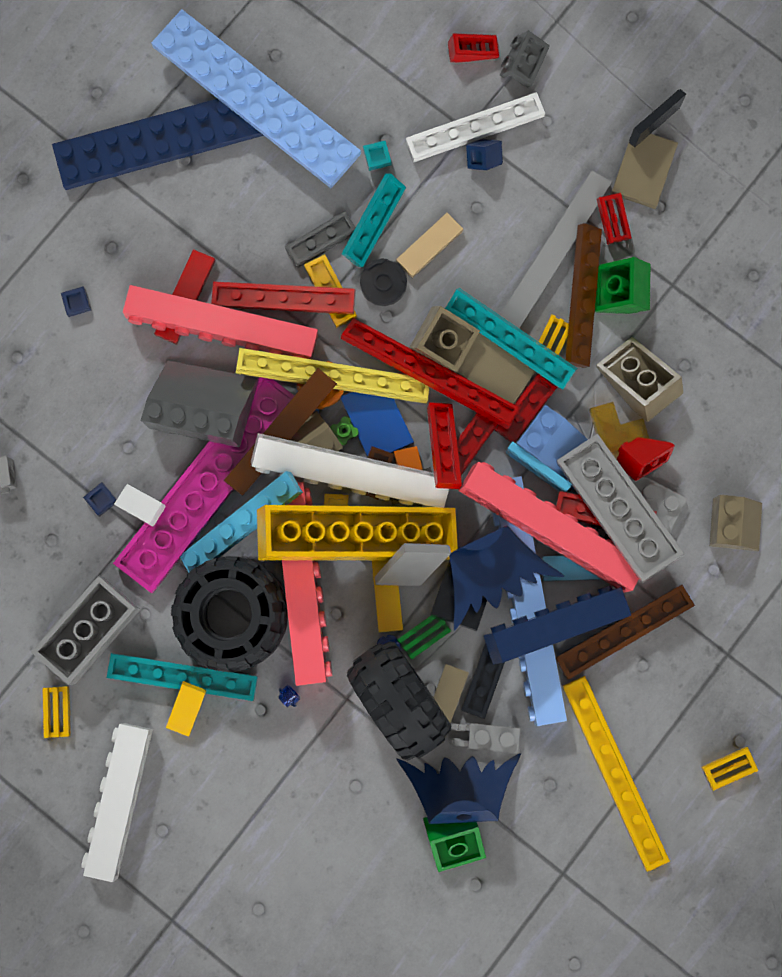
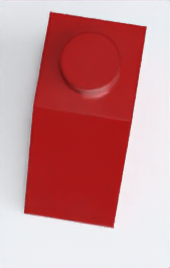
[616,437,675,481]

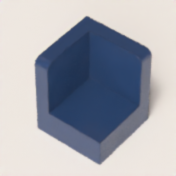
[466,139,503,171]

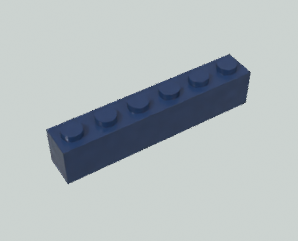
[483,585,631,664]

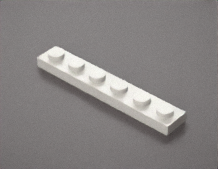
[406,92,545,162]

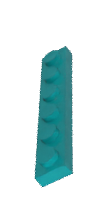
[445,288,578,390]
[106,653,258,701]

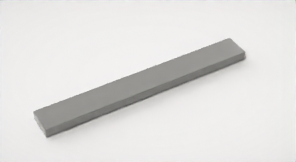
[500,170,612,329]

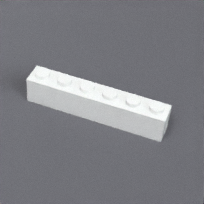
[82,723,153,882]

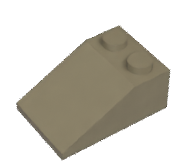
[596,337,683,422]

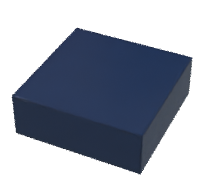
[61,286,91,317]
[83,482,117,517]

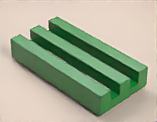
[397,615,451,660]

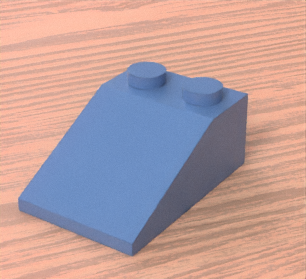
[517,405,588,490]

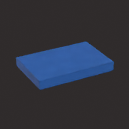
[341,392,414,456]

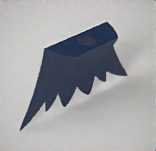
[449,526,564,631]
[396,753,521,824]

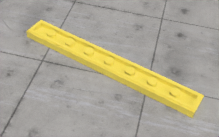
[236,348,429,404]

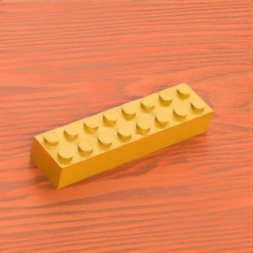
[257,505,458,560]

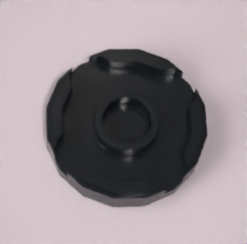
[360,258,407,306]

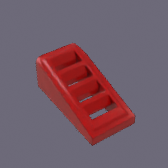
[448,33,499,63]

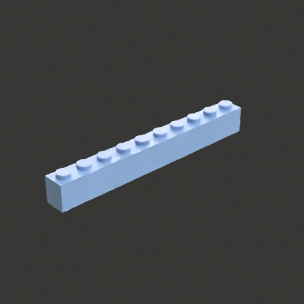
[492,476,567,726]

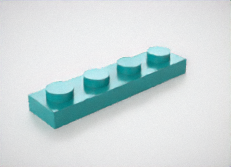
[341,173,406,267]

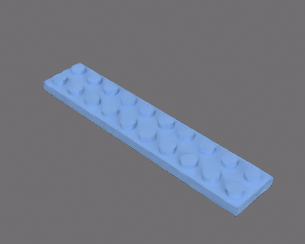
[151,9,361,188]

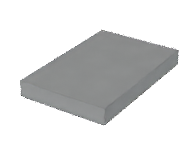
[374,543,451,586]

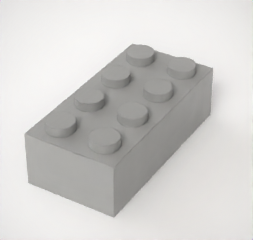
[31,576,141,685]

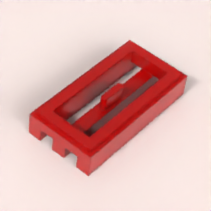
[597,193,632,245]

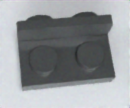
[500,30,550,88]

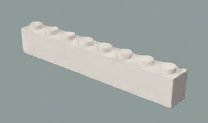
[251,433,449,508]

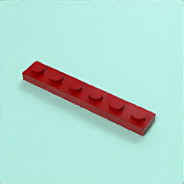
[211,282,356,314]

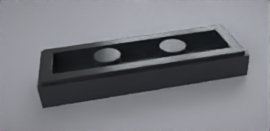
[629,89,686,148]
[461,642,505,719]

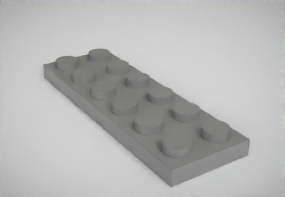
[557,434,684,583]

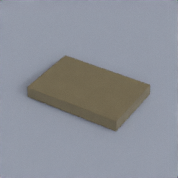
[611,131,678,209]
[455,333,536,404]

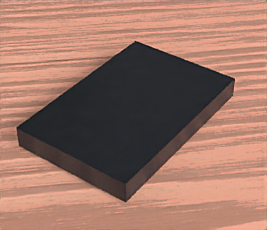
[430,547,487,631]

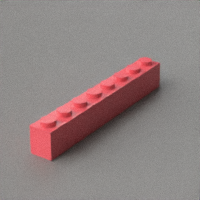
[123,285,318,360]
[458,462,639,593]

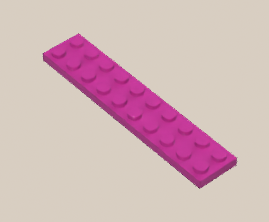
[113,377,295,594]

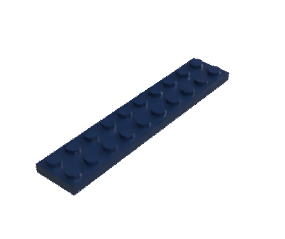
[52,82,278,190]

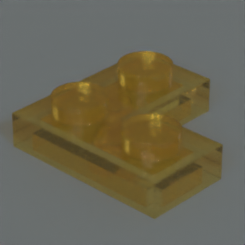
[589,402,650,453]

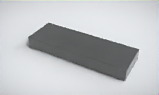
[285,211,356,268]

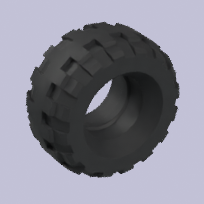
[171,556,288,672]
[347,641,452,761]

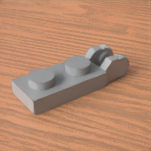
[449,723,520,753]

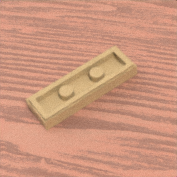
[396,213,463,278]

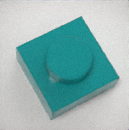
[363,140,392,171]

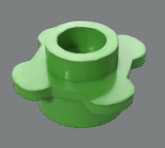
[330,416,359,445]

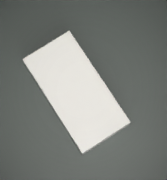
[114,484,166,527]

